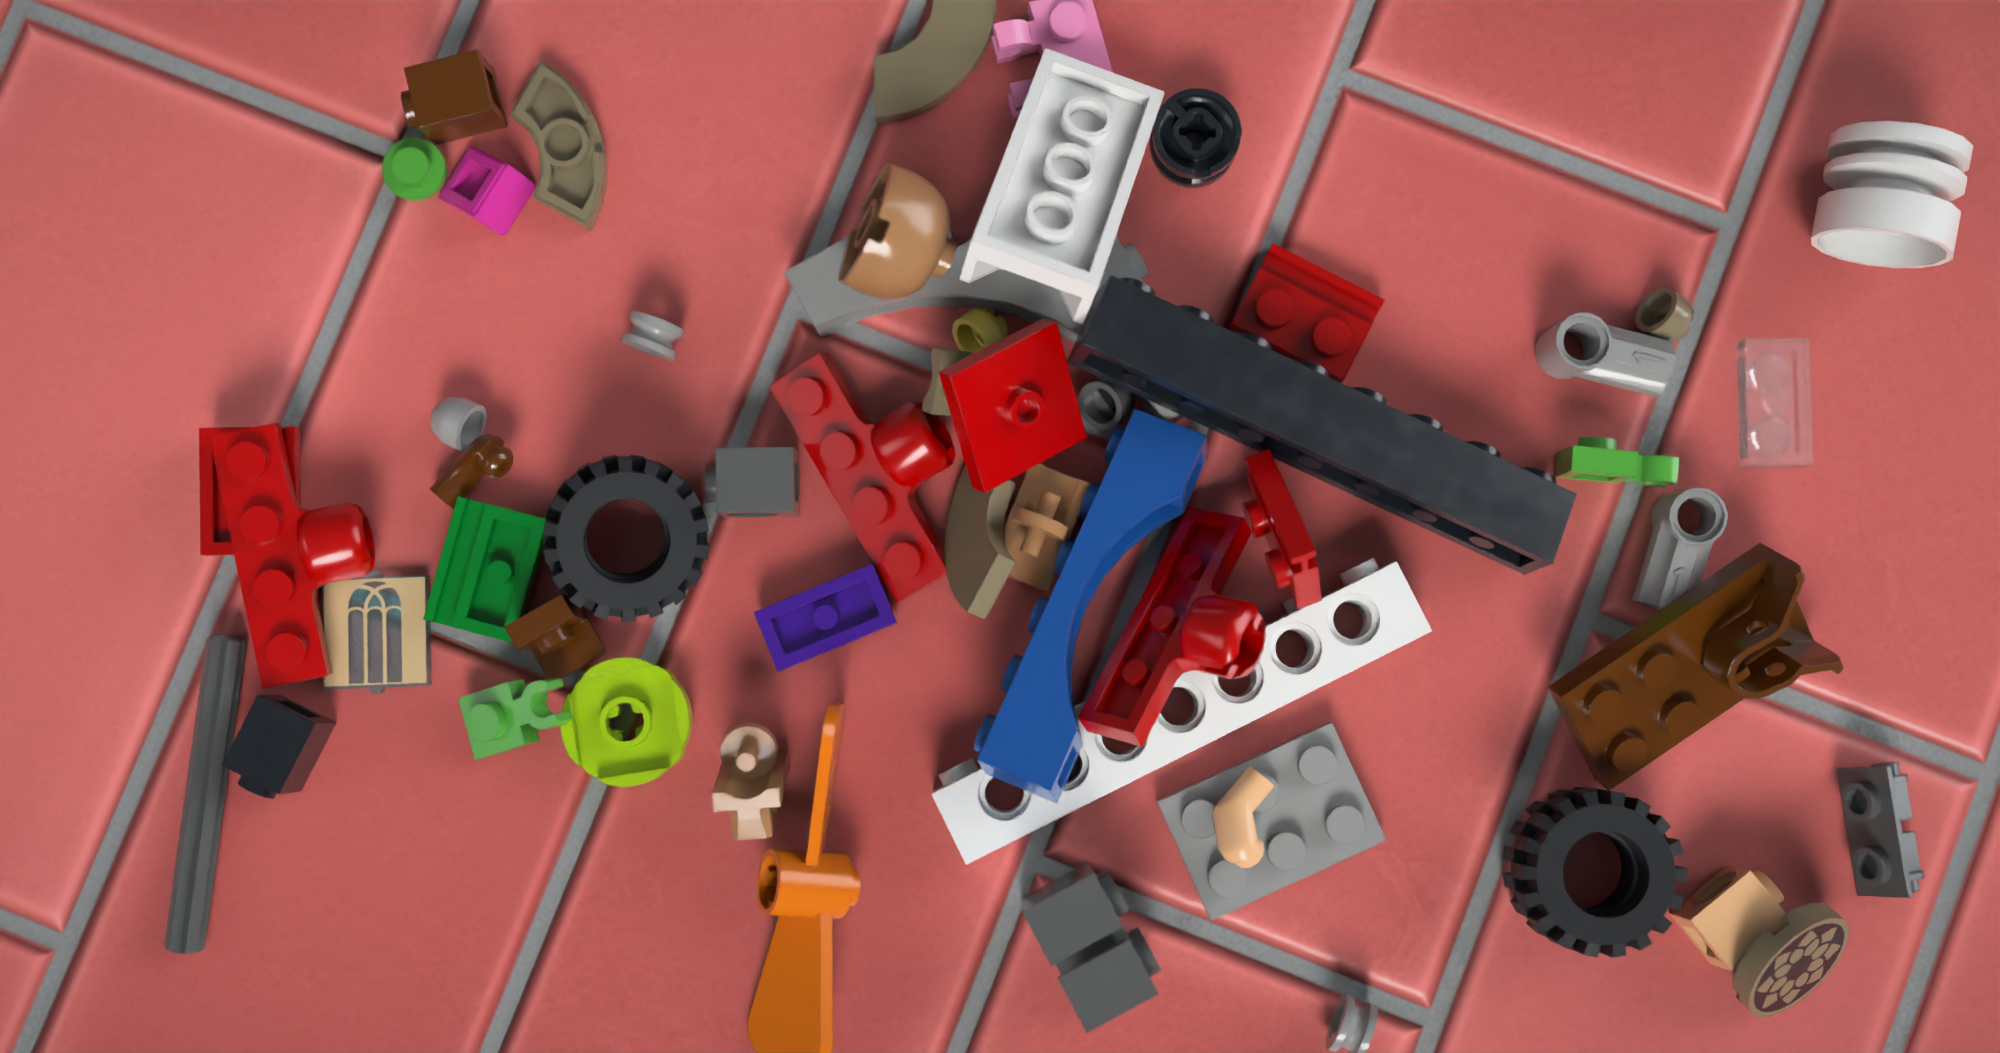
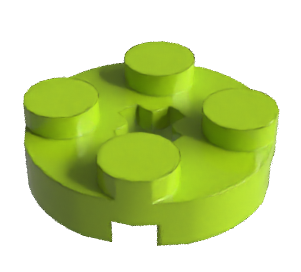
[560,657,693,787]

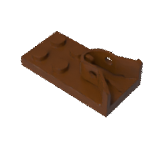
[1548,543,1844,791]

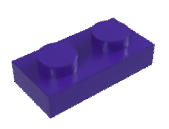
[754,563,898,672]

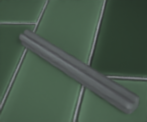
[164,634,246,954]

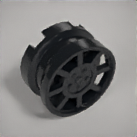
[1150,88,1242,188]

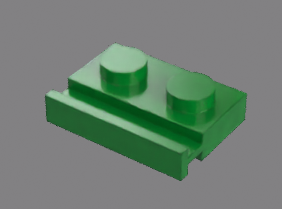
[423,496,545,643]

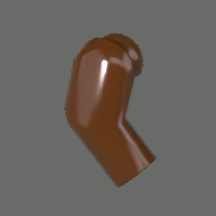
[429,434,514,509]

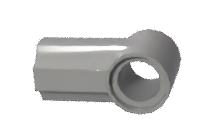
[1535,312,1677,397]
[1632,487,1728,610]

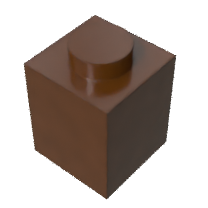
[401,49,508,145]

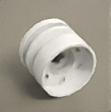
[1811,121,1973,268]

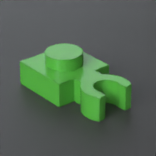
[1554,437,1679,487]
[458,678,573,760]

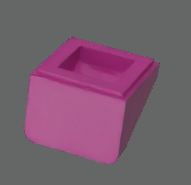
[438,145,535,236]

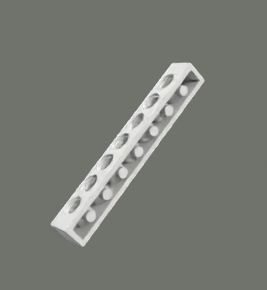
[931,558,1432,865]

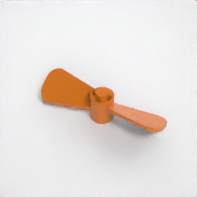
[747,702,860,1053]

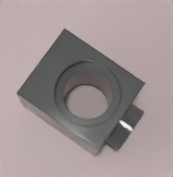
[705,447,800,518]

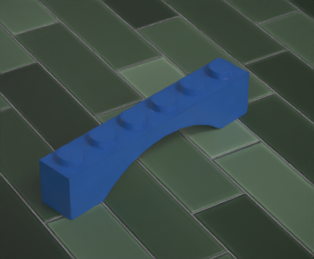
[974,409,1208,804]

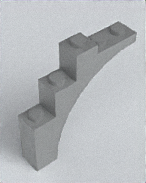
[784,230,1184,423]

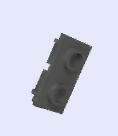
[1836,762,1925,898]

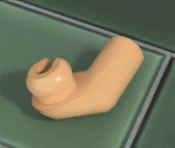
[1213,766,1274,868]

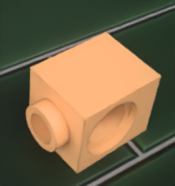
[1669,865,1789,972]

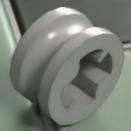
[620,311,685,361]
[1326,994,1378,1053]

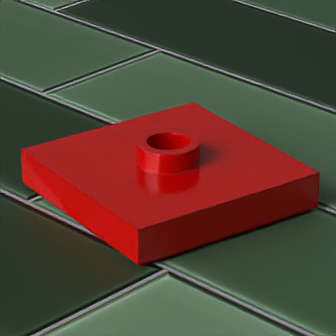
[938,318,1087,493]

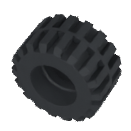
[543,454,710,622]
[1502,787,1687,958]

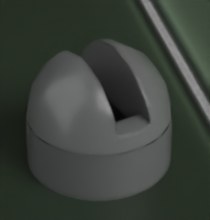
[1078,377,1134,430]

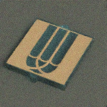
[322,571,432,694]

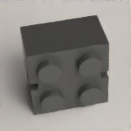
[1021,862,1162,1033]

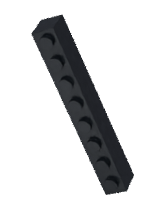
[1067,275,1577,575]

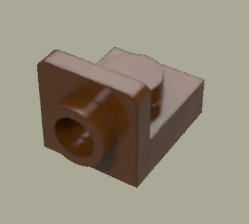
[504,594,606,679]

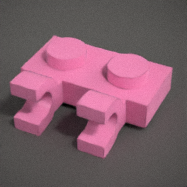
[990,0,1113,122]

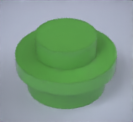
[382,138,447,201]

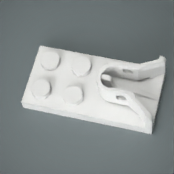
[959,48,1165,325]

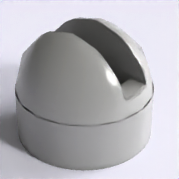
[430,397,487,452]

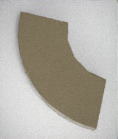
[874,0,997,123]
[510,61,608,231]
[944,465,1015,619]

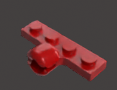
[769,353,956,603]
[209,423,375,689]
[1078,507,1266,747]

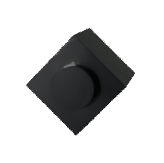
[221,695,337,799]

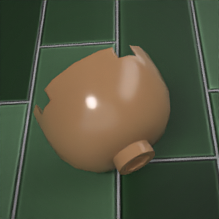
[838,163,957,300]

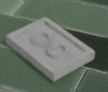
[1156,722,1387,921]

